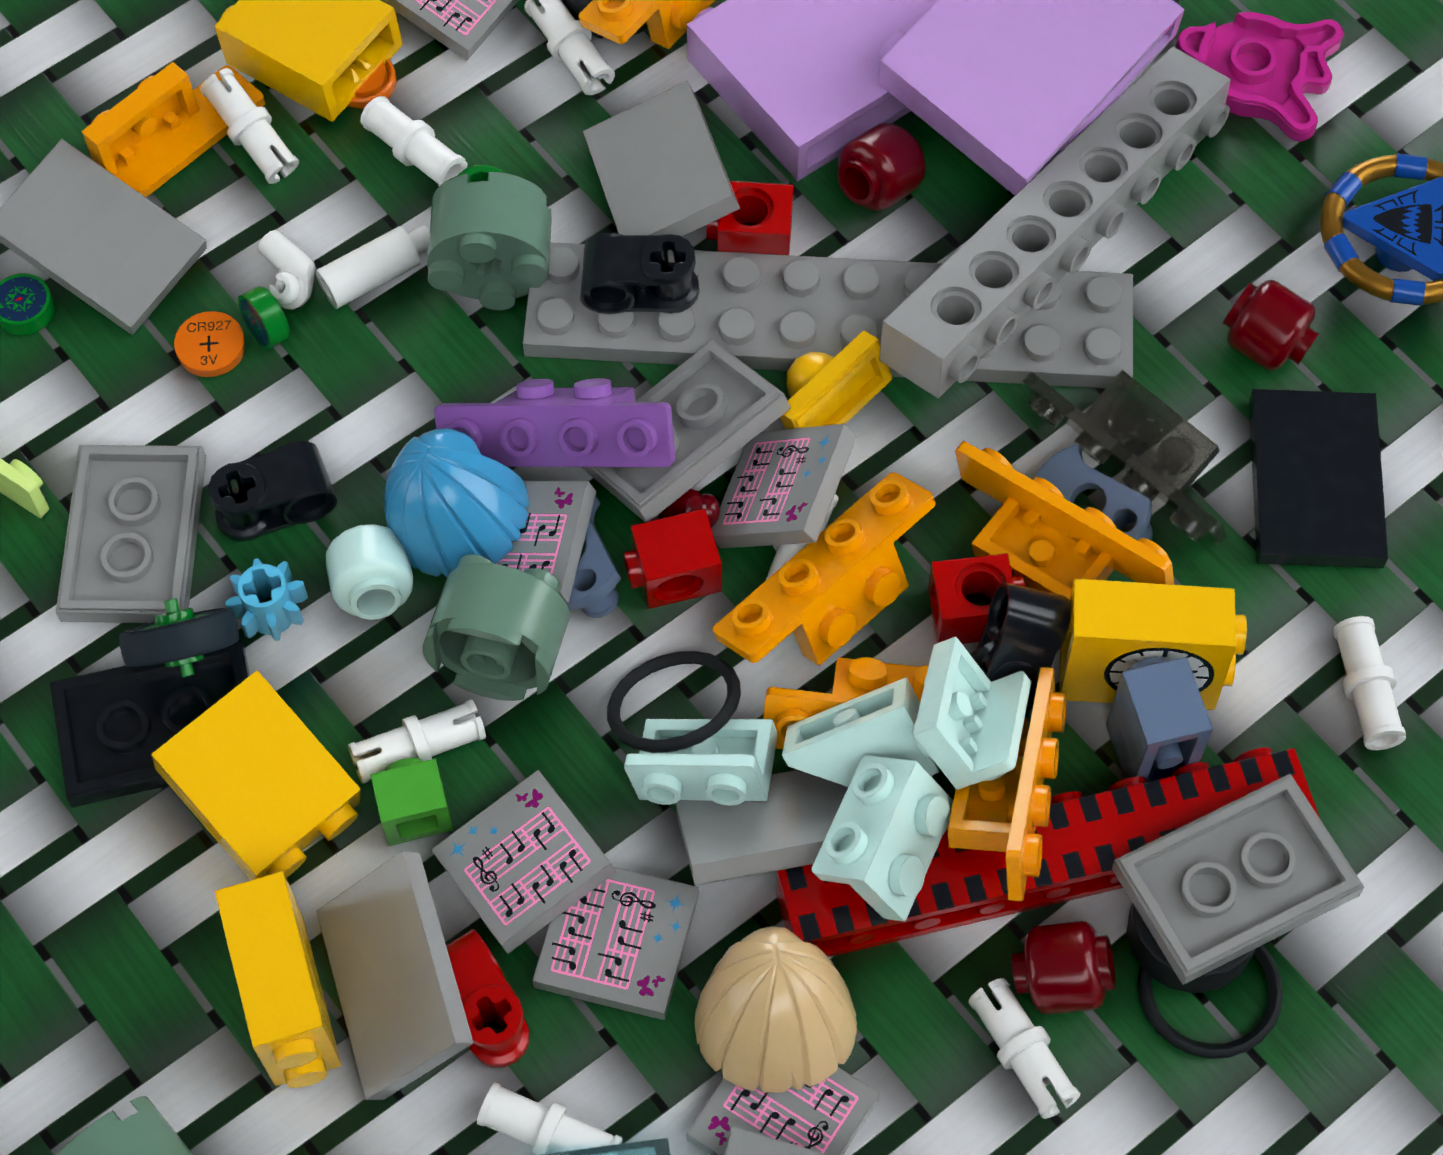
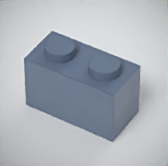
[1106,657,1213,782]

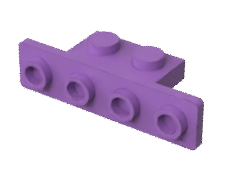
[434,378,676,467]

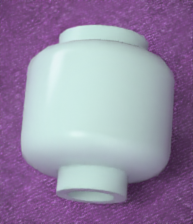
[326,524,413,620]

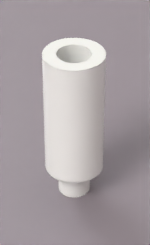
[315,224,429,309]

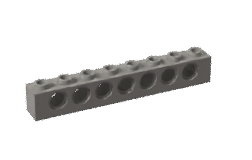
[879,47,1231,399]

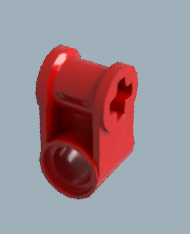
[446,929,530,1067]

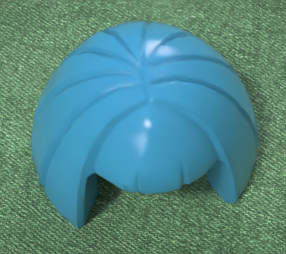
[384,429,529,577]

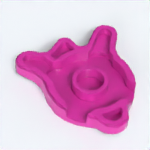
[1175,12,1344,141]

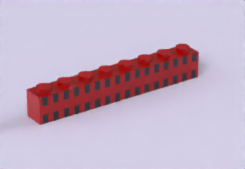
[776,747,1321,957]

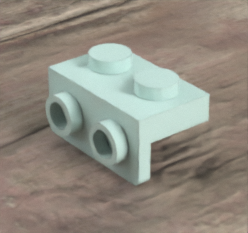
[913,636,1031,790]
[624,719,778,806]
[812,755,953,922]

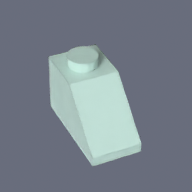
[782,677,939,787]

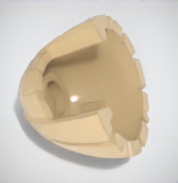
[694,926,857,1093]

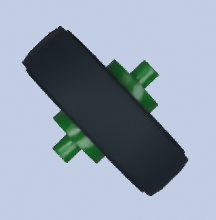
[119,598,239,677]

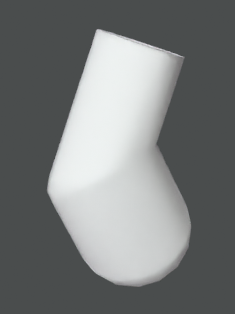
[258,230,316,309]

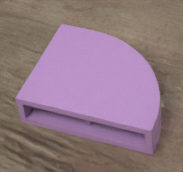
[687,0,939,182]
[878,0,1185,195]

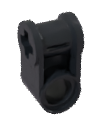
[580,233,700,314]
[208,441,338,542]
[973,582,1071,712]

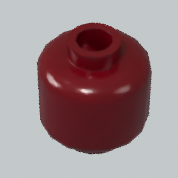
[838,123,926,211]
[1223,280,1319,371]
[1012,921,1116,1015]

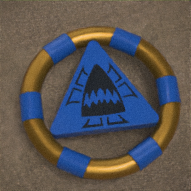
[1320,154,1443,306]

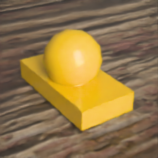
[780,330,893,429]

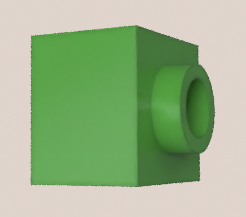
[370,758,453,846]

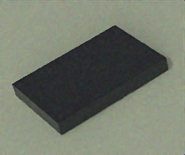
[1249,389,1388,568]
[50,640,250,808]

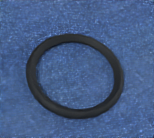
[607,651,741,753]
[1138,945,1283,1059]

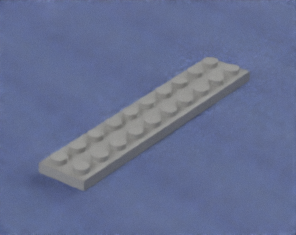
[523,242,1133,390]

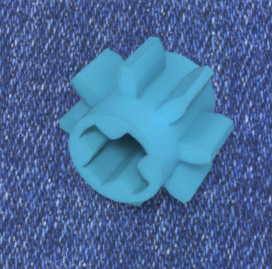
[225,558,308,641]

